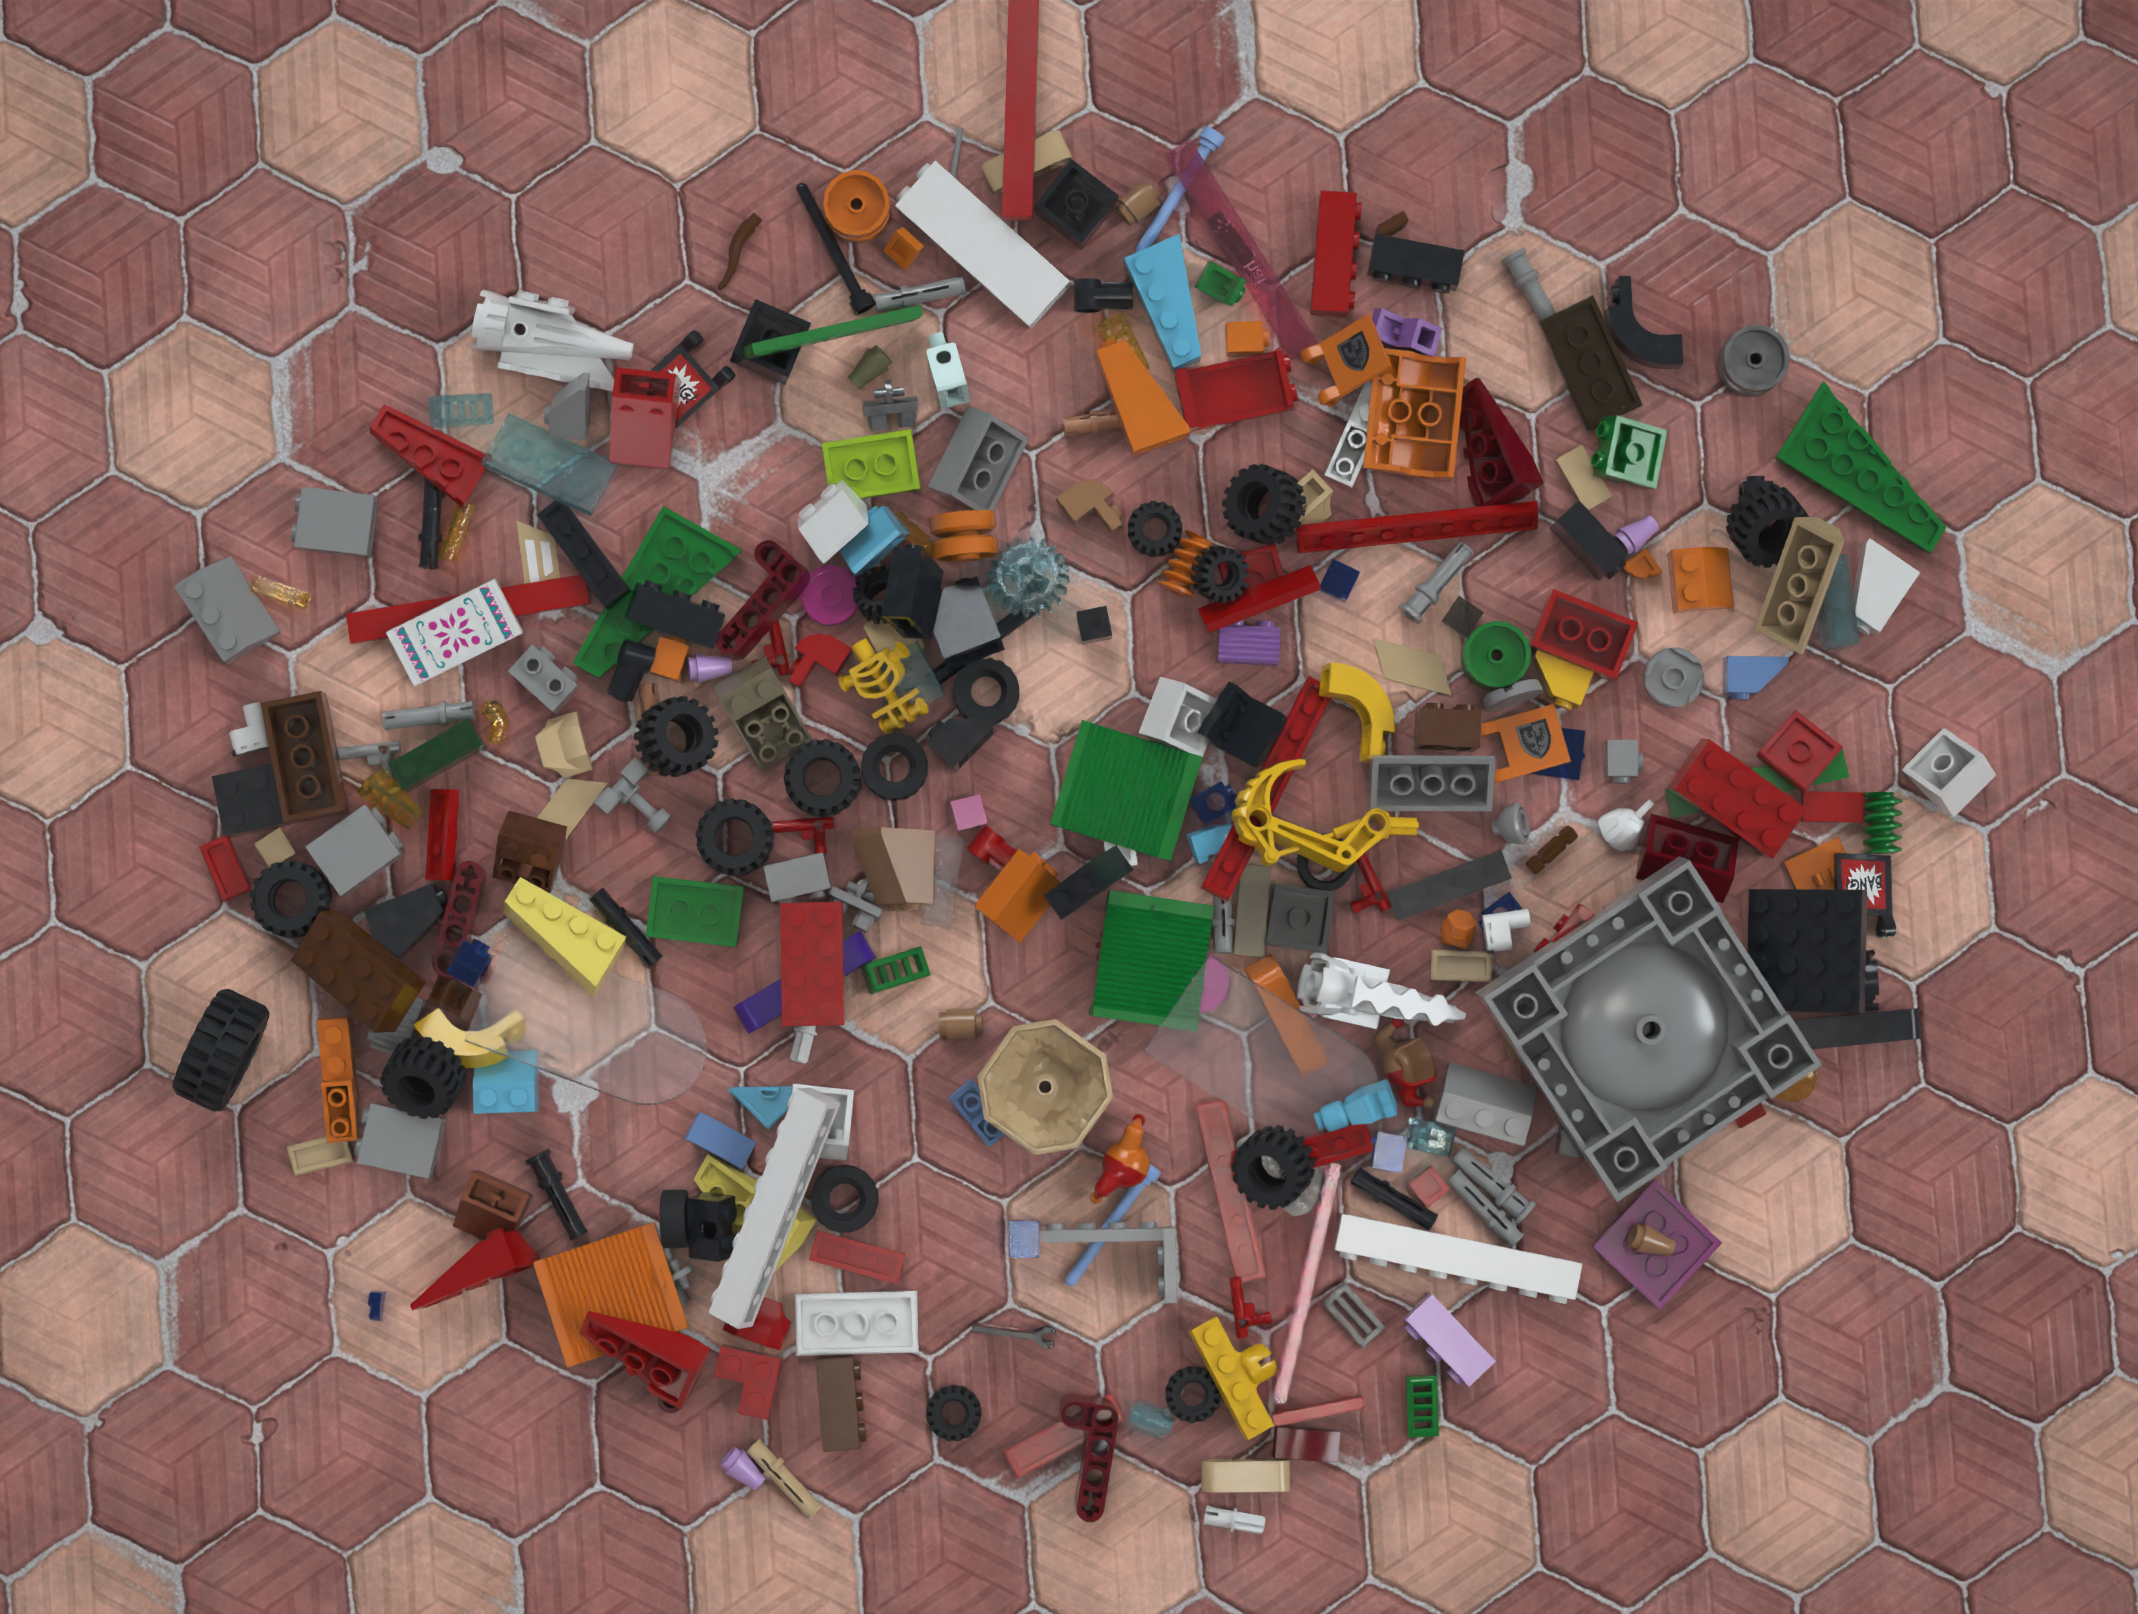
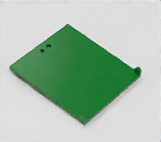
[1050,720,1203,862]
[1089,890,1214,1031]

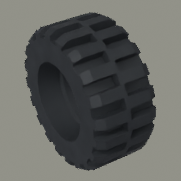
[172,989,270,1112]

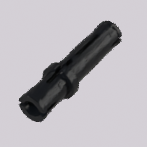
[418,477,442,570]
[589,887,663,969]
[1350,1167,1438,1231]

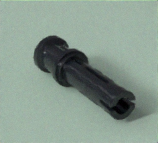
[525,1149,588,1241]

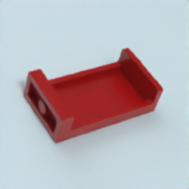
[1174,348,1298,432]

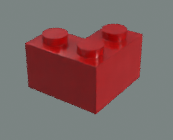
[714,1344,783,1420]

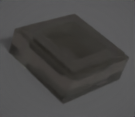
[1441,596,1484,638]

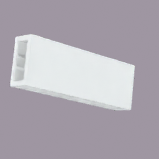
[895,161,1071,329]

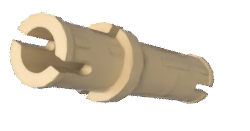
[746,1438,823,1519]

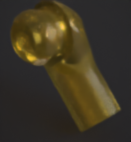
[481,700,509,746]

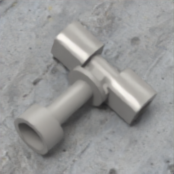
[594,757,672,834]

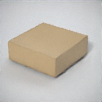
[254,827,298,868]

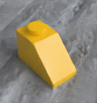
[1532,650,1594,710]

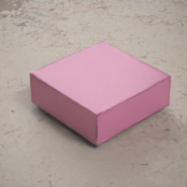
[951,794,988,831]

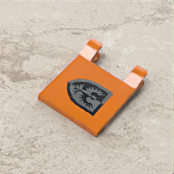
[1301,314,1392,407]
[1480,704,1571,784]

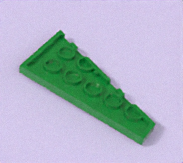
[1774,381,1947,554]
[573,506,743,679]

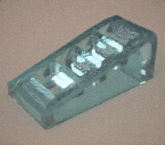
[429,393,494,429]

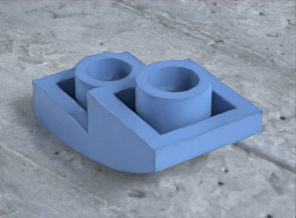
[948,1078,1005,1147]
[684,1112,756,1169]

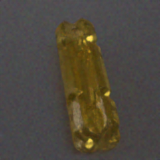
[894,511,935,558]
[251,576,311,610]

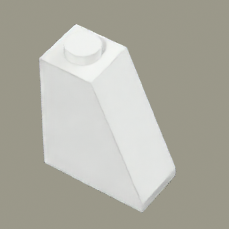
[1849,539,1920,635]

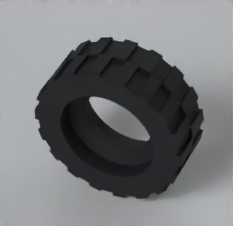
[953,657,1020,724]
[861,733,928,801]
[810,1165,879,1233]

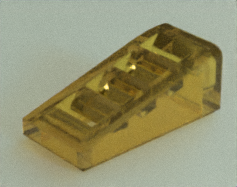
[1096,312,1150,369]
[357,768,424,830]

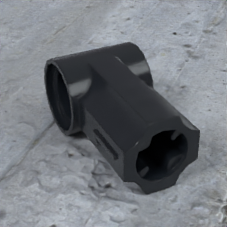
[1074,278,1133,313]
[607,639,656,702]

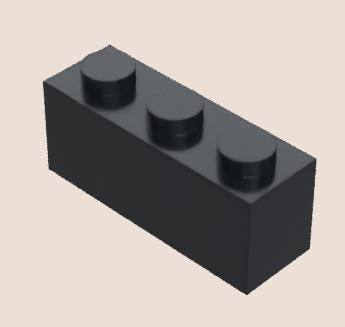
[1367,234,1465,294]
[624,579,725,649]

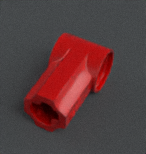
[966,824,1017,871]

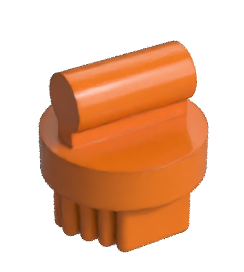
[1440,909,1477,950]

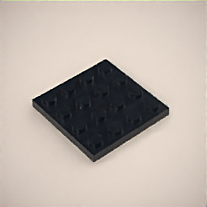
[1748,889,1867,1013]

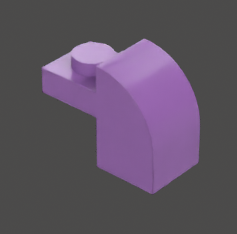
[1372,308,1443,357]

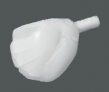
[1598,799,1654,851]

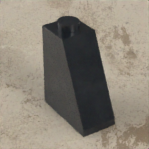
[364,884,448,960]

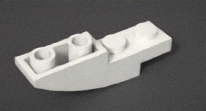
[1324,380,1372,488]

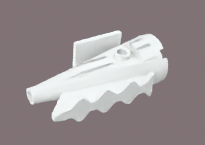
[471,290,634,392]
[1297,952,1466,1029]

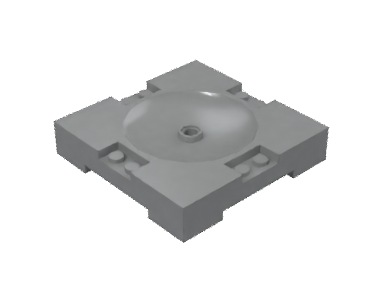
[1476,856,1822,1202]

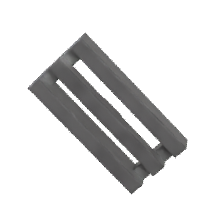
[1322,1282,1386,1348]

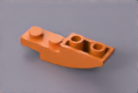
[317,1016,358,1143]

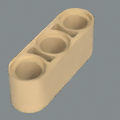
[981,130,1073,194]
[1201,1459,1290,1493]

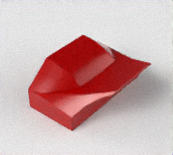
[723,1297,791,1351]

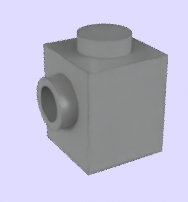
[1603,739,1643,784]

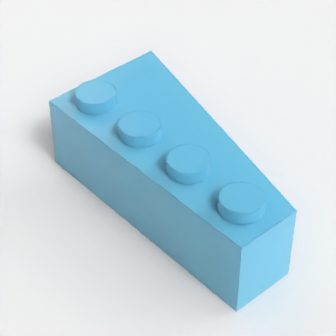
[1124,234,1201,373]

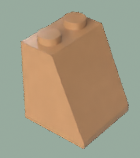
[851,827,935,912]

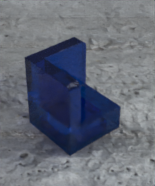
[1319,559,1360,603]
[1369,1131,1408,1173]
[1009,1220,1039,1258]

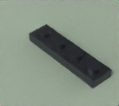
[537,496,632,609]
[1387,850,1512,921]

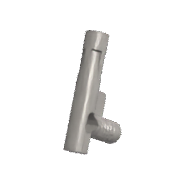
[338,741,401,780]

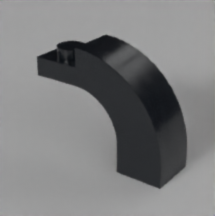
[1604,276,1683,369]

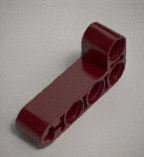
[716,540,810,660]
[432,861,493,985]
[1059,1394,1119,1522]

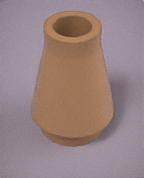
[1627,1223,1676,1257]

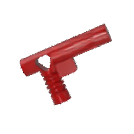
[751,620,790,676]
[773,817,834,854]
[1350,852,1391,914]
[1229,1276,1272,1339]

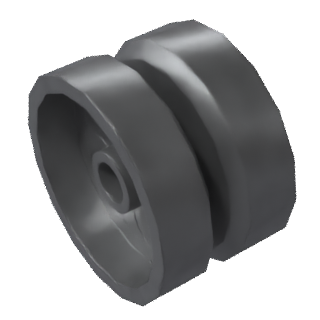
[1717,324,1790,397]

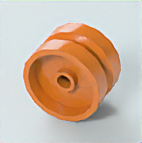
[823,170,891,244]
[929,510,999,562]

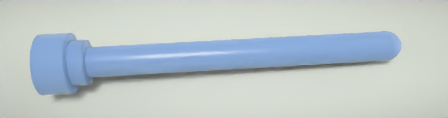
[1136,126,1225,252]
[1065,1164,1162,1287]

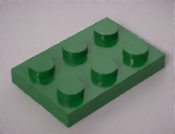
[646,876,744,947]

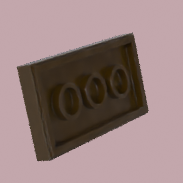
[1537,295,1643,431]

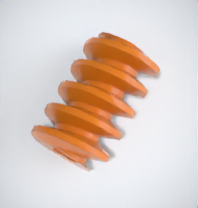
[1157,529,1212,597]

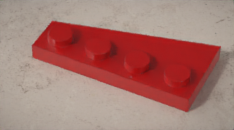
[369,404,492,508]

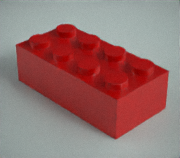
[1667,738,1807,859]
[780,902,846,1027]

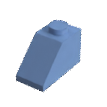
[1723,656,1789,701]

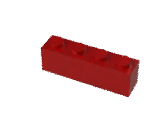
[1310,190,1362,318]

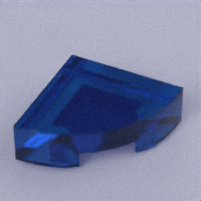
[368,1290,386,1322]

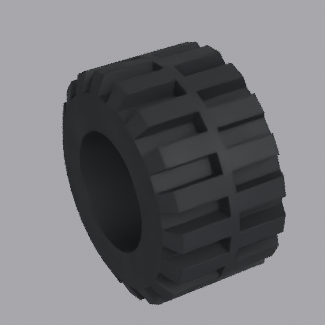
[1222,464,1306,545]
[1726,484,1809,568]
[634,696,719,777]
[784,739,861,817]
[696,799,774,876]
[250,860,332,938]
[380,1036,466,1119]
[1231,1125,1316,1210]

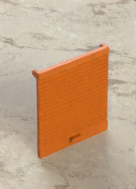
[533,1222,689,1368]

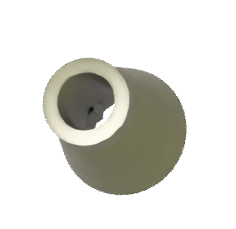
[848,345,892,389]

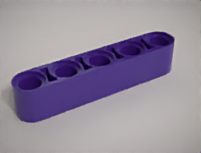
[733,931,876,1034]

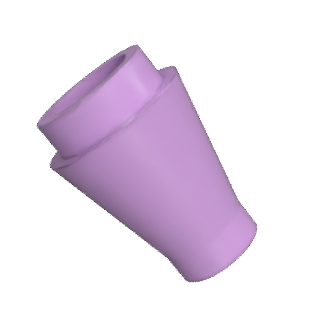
[1613,515,1659,556]
[687,654,732,684]
[719,1447,766,1491]

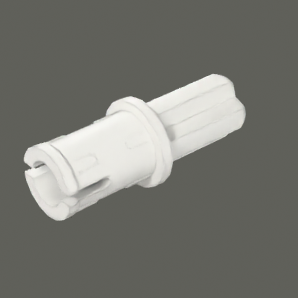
[790,1026,818,1063]
[1203,1505,1265,1534]

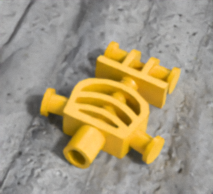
[838,637,929,735]

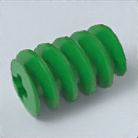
[1863,792,1903,854]

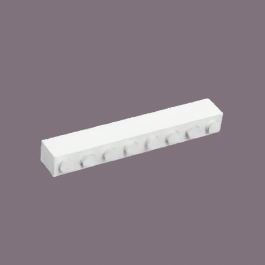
[708,1087,841,1329]
[1333,1213,1582,1304]

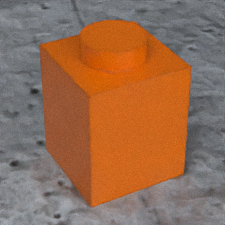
[1225,321,1269,357]
[649,634,691,683]

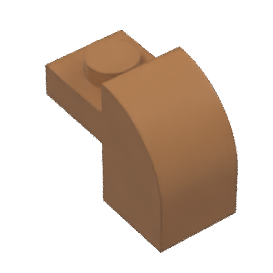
[1056,480,1123,534]

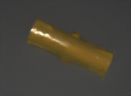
[438,503,476,564]

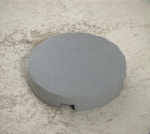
[1643,647,1704,708]
[1483,679,1543,712]

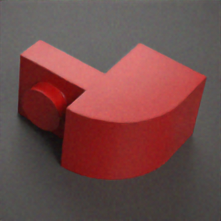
[787,634,853,689]

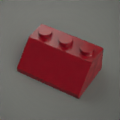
[1636,813,1739,903]

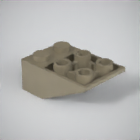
[713,656,813,771]

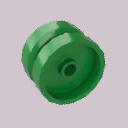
[1460,621,1531,691]

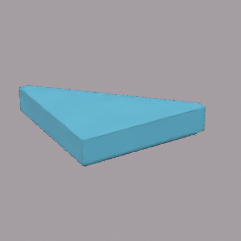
[728,1086,793,1130]

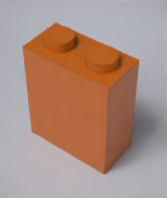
[974,848,1061,943]

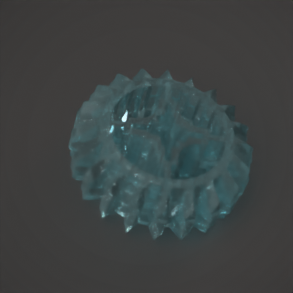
[988,537,1070,619]

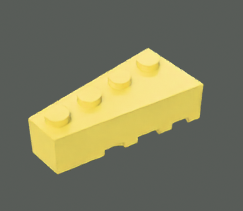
[503,877,626,998]

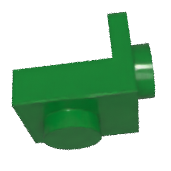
[1194,260,1246,306]

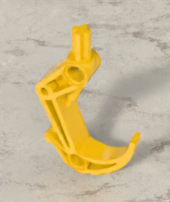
[1231,759,1419,872]

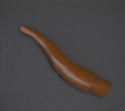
[718,212,762,290]

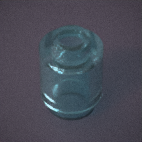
[1127,1400,1175,1439]

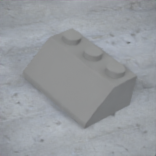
[928,406,1029,511]
[174,556,281,665]
[1432,1062,1537,1146]

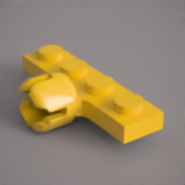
[1188,1316,1277,1441]

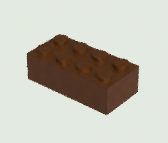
[261,691,349,824]
[291,911,426,1033]

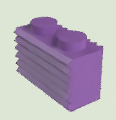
[1217,620,1281,666]

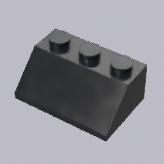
[927,718,998,773]

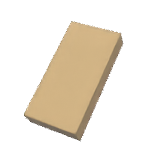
[1555,445,1612,510]
[1430,950,1492,982]
[287,1137,355,1176]

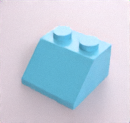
[839,506,911,574]
[473,1050,539,1114]

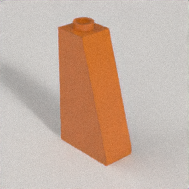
[1095,339,1191,457]

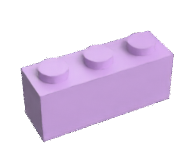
[1403,1293,1496,1387]

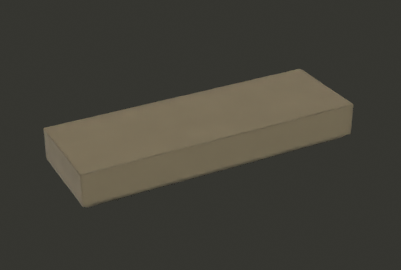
[1233,864,1272,957]

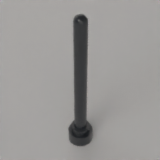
[796,183,876,315]

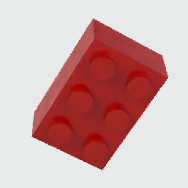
[1529,589,1639,682]

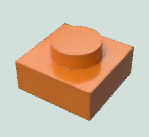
[883,227,925,270]

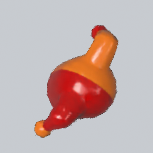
[1089,1114,1150,1204]

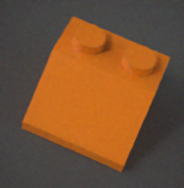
[1667,547,1734,614]

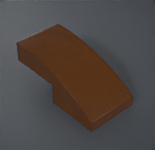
[427,975,482,1022]

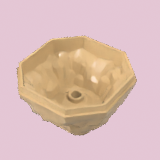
[977,1019,1113,1155]

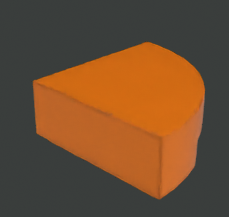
[1622,548,1663,579]

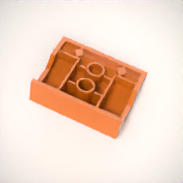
[1363,348,1466,482]

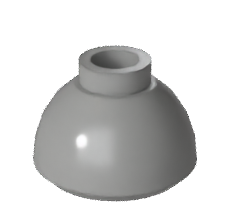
[1492,802,1530,844]

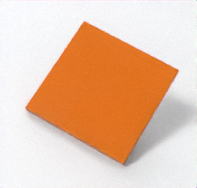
[1783,837,1846,890]

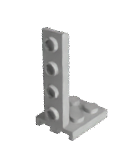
[1040,1222,1177,1303]

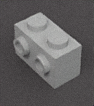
[508,644,581,714]
[763,852,832,906]

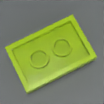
[822,429,921,499]

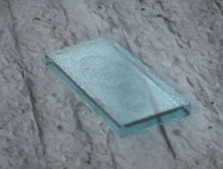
[482,413,618,516]

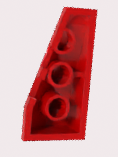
[410,1228,541,1310]
[580,1311,711,1410]

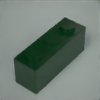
[388,718,487,792]

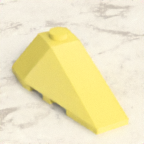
[694,1154,817,1272]

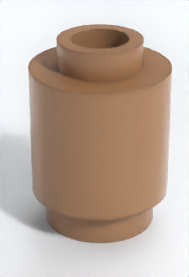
[1115,182,1161,226]
[939,1009,983,1040]

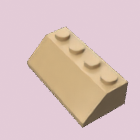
[1755,517,1845,654]

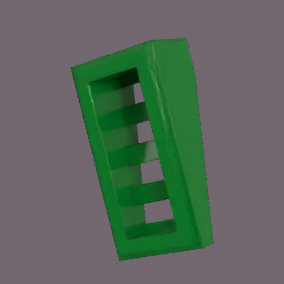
[861,946,931,995]
[1405,1374,1439,1438]

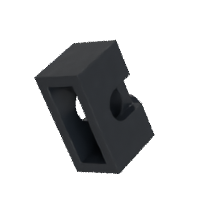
[687,1192,737,1262]

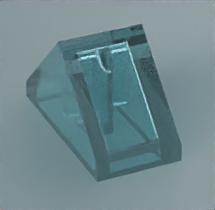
[1404,1118,1456,1157]

